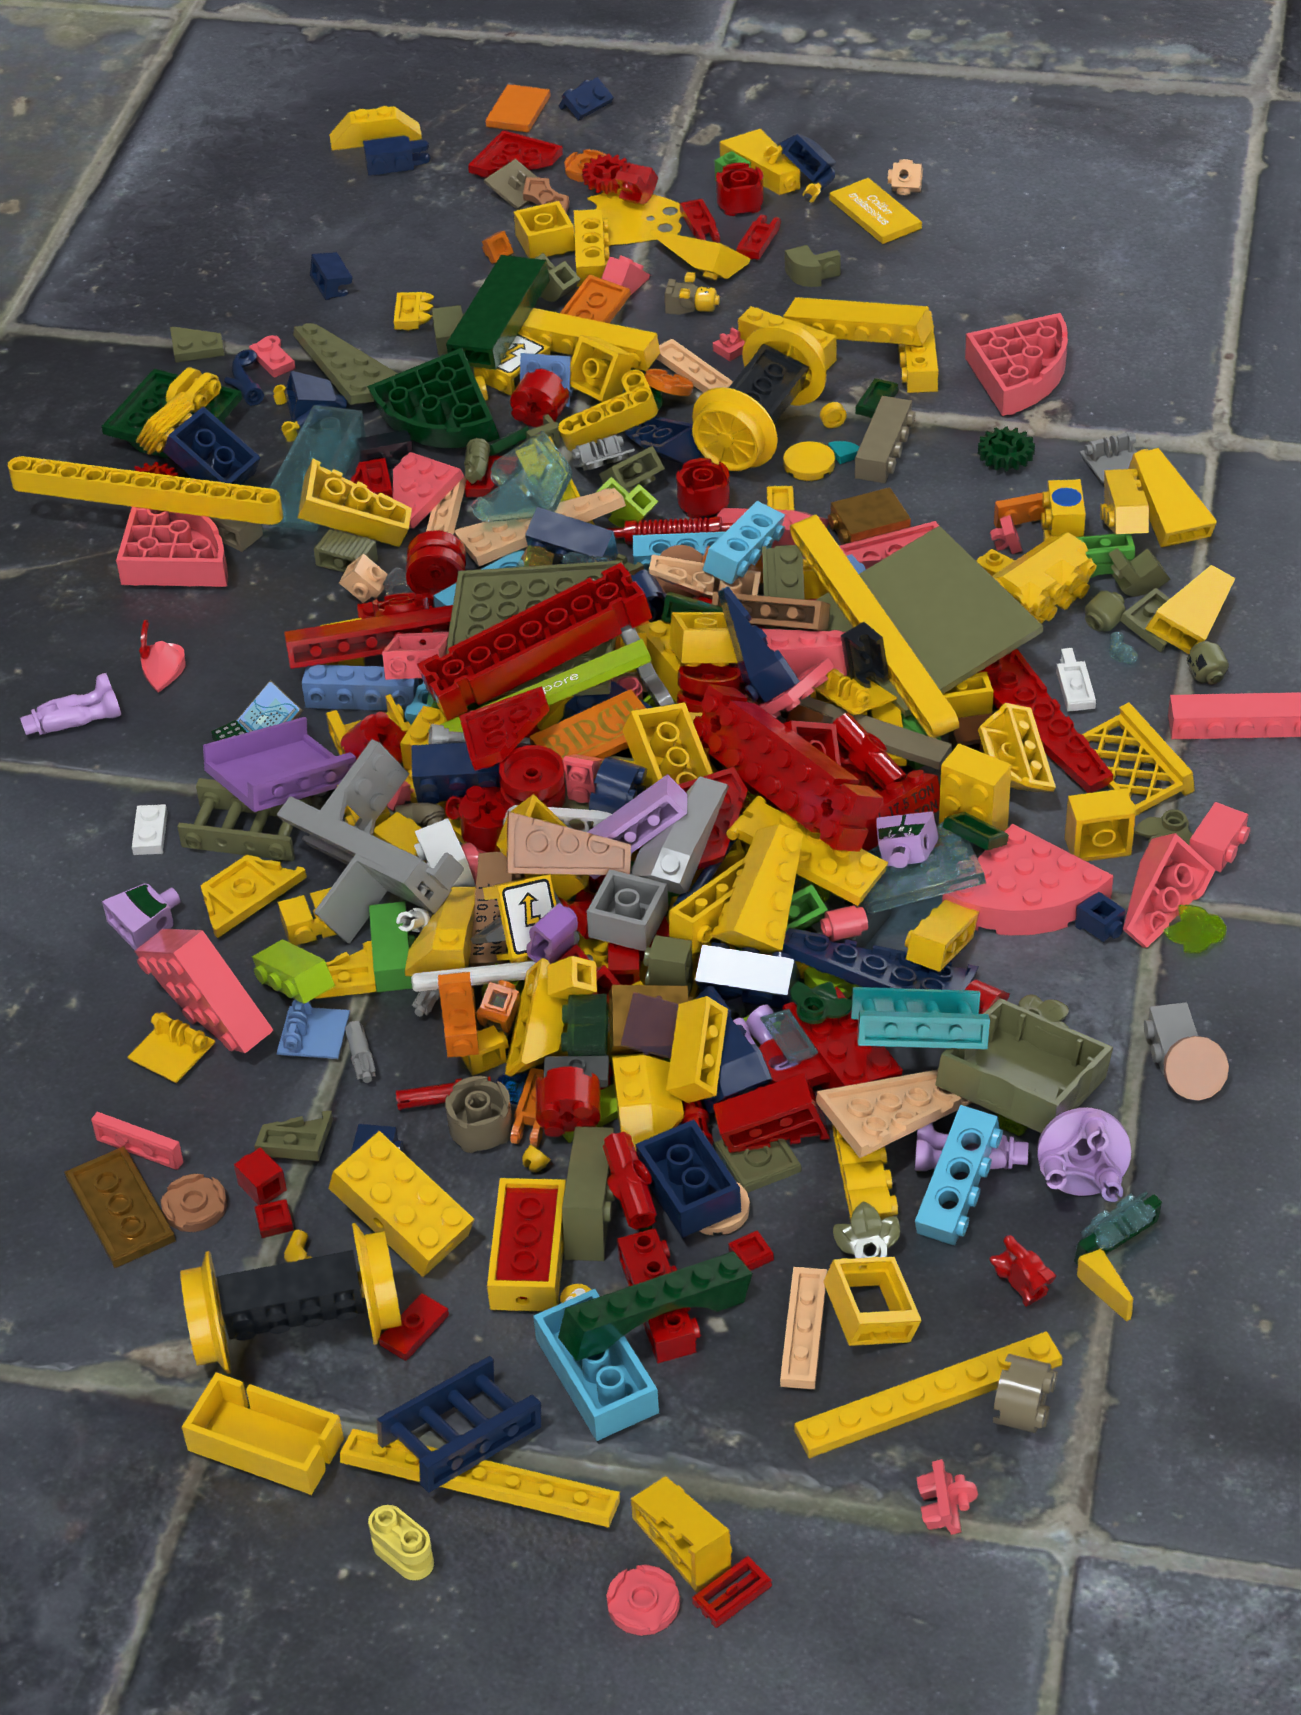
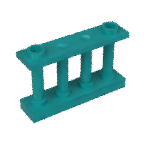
[851,987,990,1049]

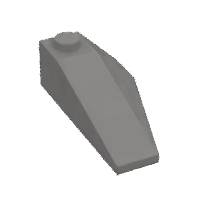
[630,776,729,894]

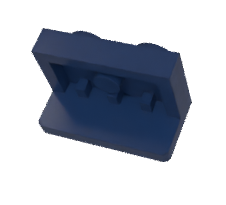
[558,77,614,120]

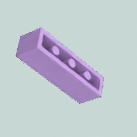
[588,774,688,880]

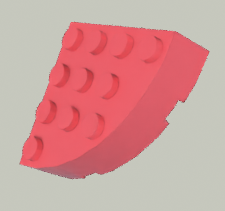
[965,313,1068,416]
[116,507,228,587]
[942,824,1113,936]
[134,929,274,1053]

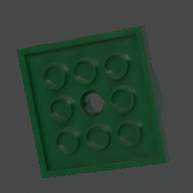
[101,369,242,458]

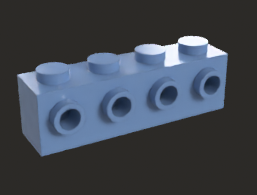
[302,664,419,711]

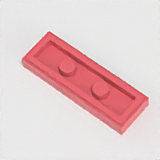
[91,1112,184,1170]

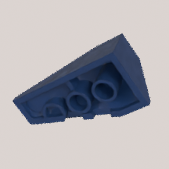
[623,416,702,464]
[718,587,800,704]
[696,986,772,1113]

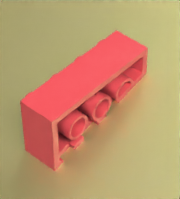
[730,629,847,683]

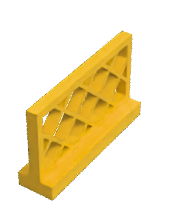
[1082,702,1195,816]

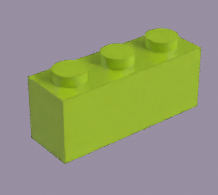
[252,939,335,1004]

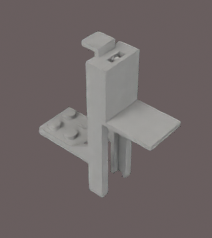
[277,739,464,943]

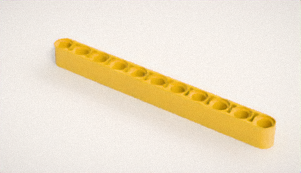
[7,456,284,525]
[789,515,960,739]

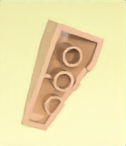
[649,555,761,600]

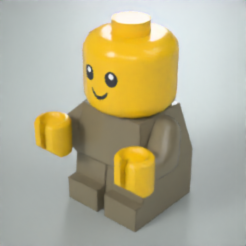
[664,272,720,315]

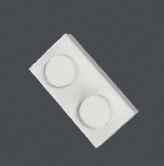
[132,804,168,855]

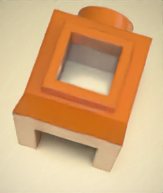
[476,980,521,1033]

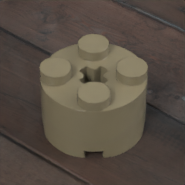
[445,1076,513,1153]
[993,1354,1058,1433]

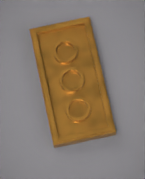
[65,1146,176,1268]

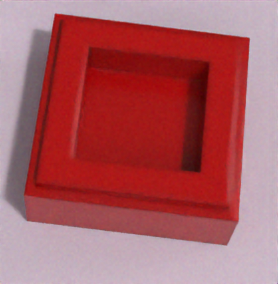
[254,1199,294,1238]
[728,1230,774,1271]

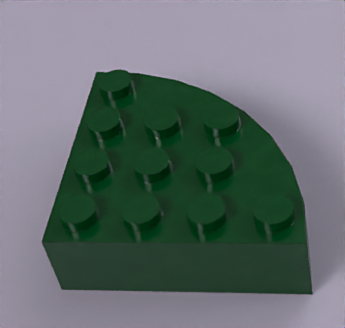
[367,348,500,448]

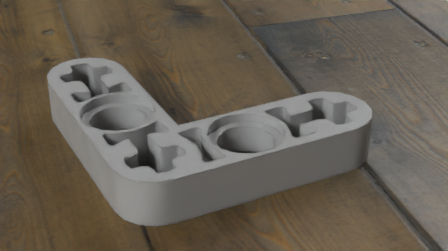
[620,625,675,707]

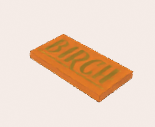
[529,689,647,760]

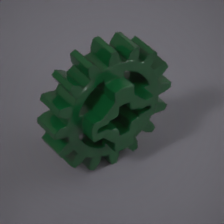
[978,426,1035,471]

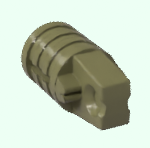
[464,438,490,484]

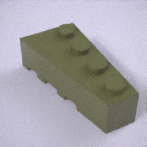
[562,1127,614,1261]

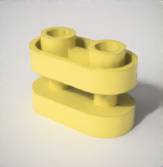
[368,1505,434,1580]

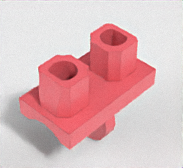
[917,1459,978,1535]

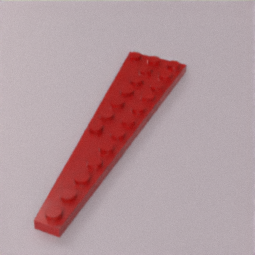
[978,648,1113,793]

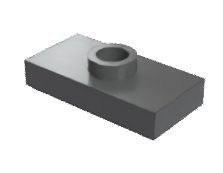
[544,1056,609,1087]

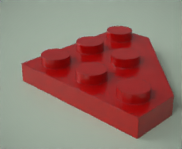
[468,130,563,178]
[459,686,550,771]
[678,767,748,870]

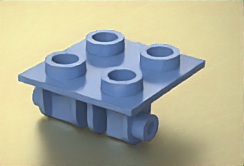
[520,353,573,407]
[277,999,350,1059]

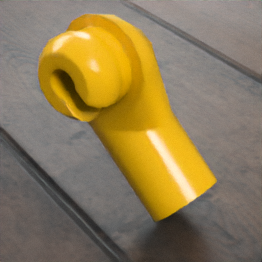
[284,1230,312,1263]

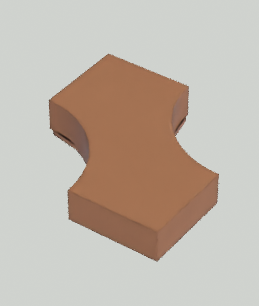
[523,177,570,214]

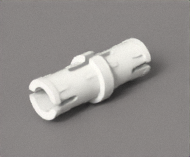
[396,908,433,932]

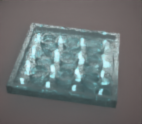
[862,822,986,915]

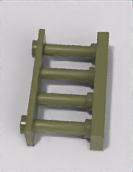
[177,778,313,862]

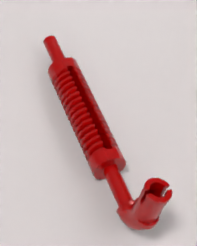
[606,517,734,545]

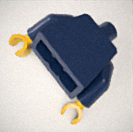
[763,134,836,203]
[273,371,347,442]

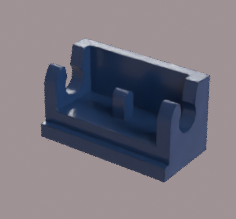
[310,252,353,300]

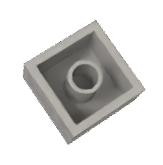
[587,869,668,951]

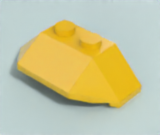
[329,106,422,150]
[978,703,1056,792]
[505,957,569,1077]
[611,1053,684,1150]

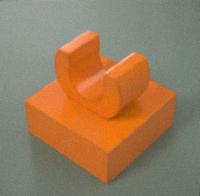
[482,230,514,263]

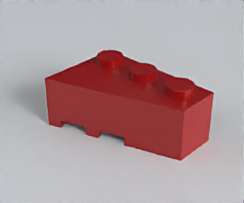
[713,1073,830,1153]

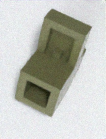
[785,245,841,287]
[534,253,580,302]
[1109,548,1171,597]

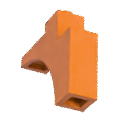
[438,972,479,1058]

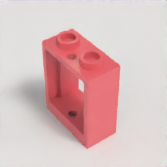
[382,632,449,680]

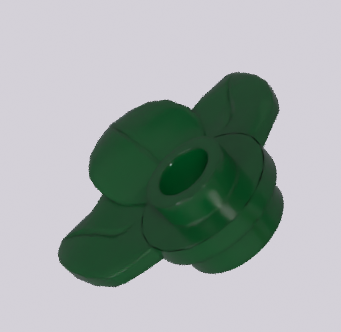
[790,981,852,1024]

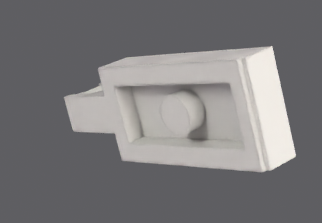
[1056,648,1096,711]

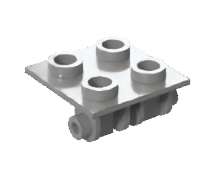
[1080,432,1137,484]
[572,434,635,471]

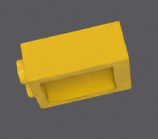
[823,1257,922,1346]

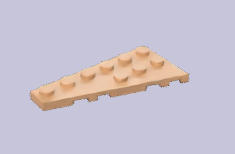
[454,488,626,567]
[816,1069,973,1158]

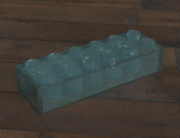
[269,405,366,532]

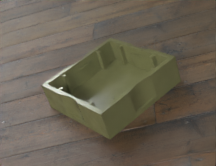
[935,998,1113,1133]

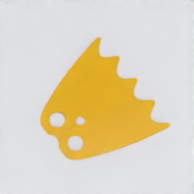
[587,188,683,245]

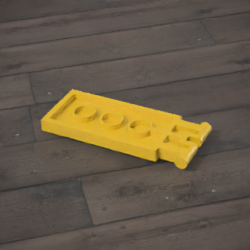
[726,796,888,906]

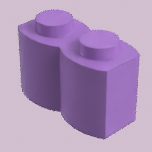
[526,903,578,964]

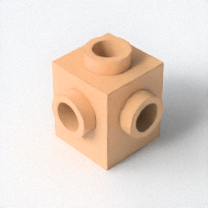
[888,159,923,195]
[339,554,388,603]

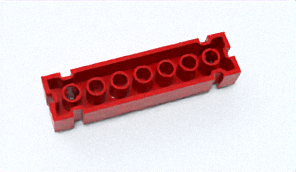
[417,562,653,721]
[693,684,883,852]

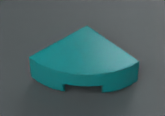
[828,441,860,464]

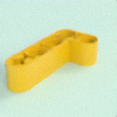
[558,370,658,451]

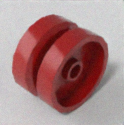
[406,530,466,600]
[677,663,741,713]
[499,745,566,811]

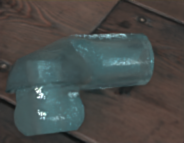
[1109,632,1138,665]

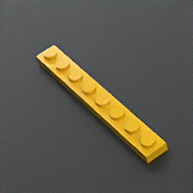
[794,1331,1063,1458]
[340,1428,620,1528]

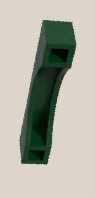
[558,1251,753,1361]

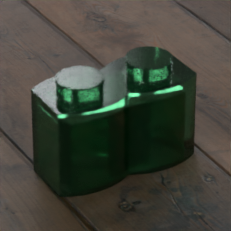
[561,994,608,1056]

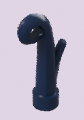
[224,349,264,406]

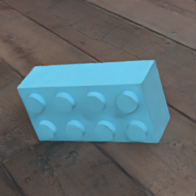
[533,1289,659,1441]

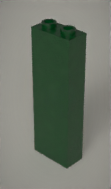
[446,255,550,370]

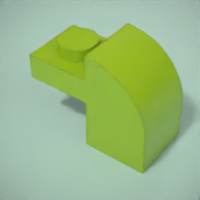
[595,477,658,527]

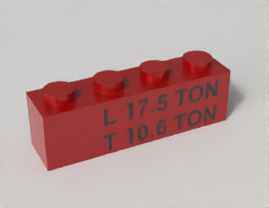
[862,770,940,851]

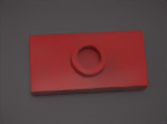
[379,1293,449,1361]

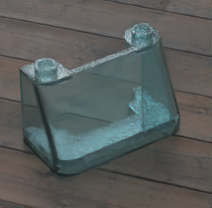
[471,430,572,523]

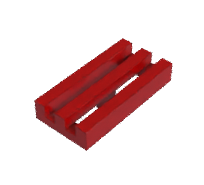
[692,1556,772,1628]

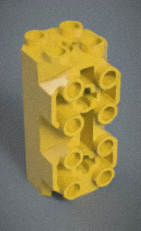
[992,532,1097,624]

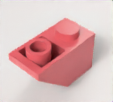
[601,255,650,296]
[563,754,604,803]

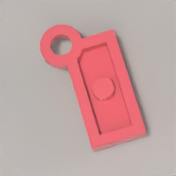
[249,335,295,378]

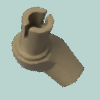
[395,802,446,826]

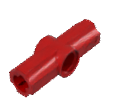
[832,713,906,790]
[603,1131,657,1230]

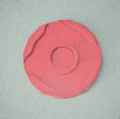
[606,1564,680,1636]

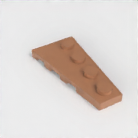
[506,811,631,875]

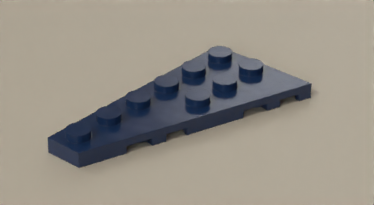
[779,928,979,990]

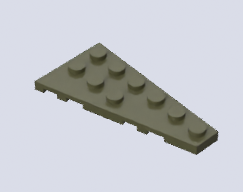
[293,323,398,405]

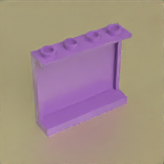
[203,717,356,812]

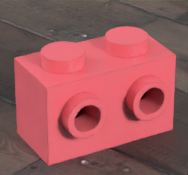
[1189,802,1250,872]

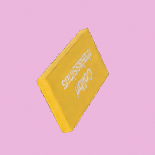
[829,178,922,244]

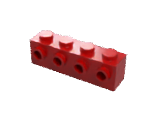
[617,1228,700,1364]

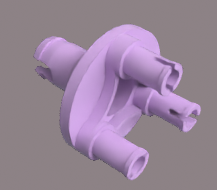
[1037,1108,1131,1202]

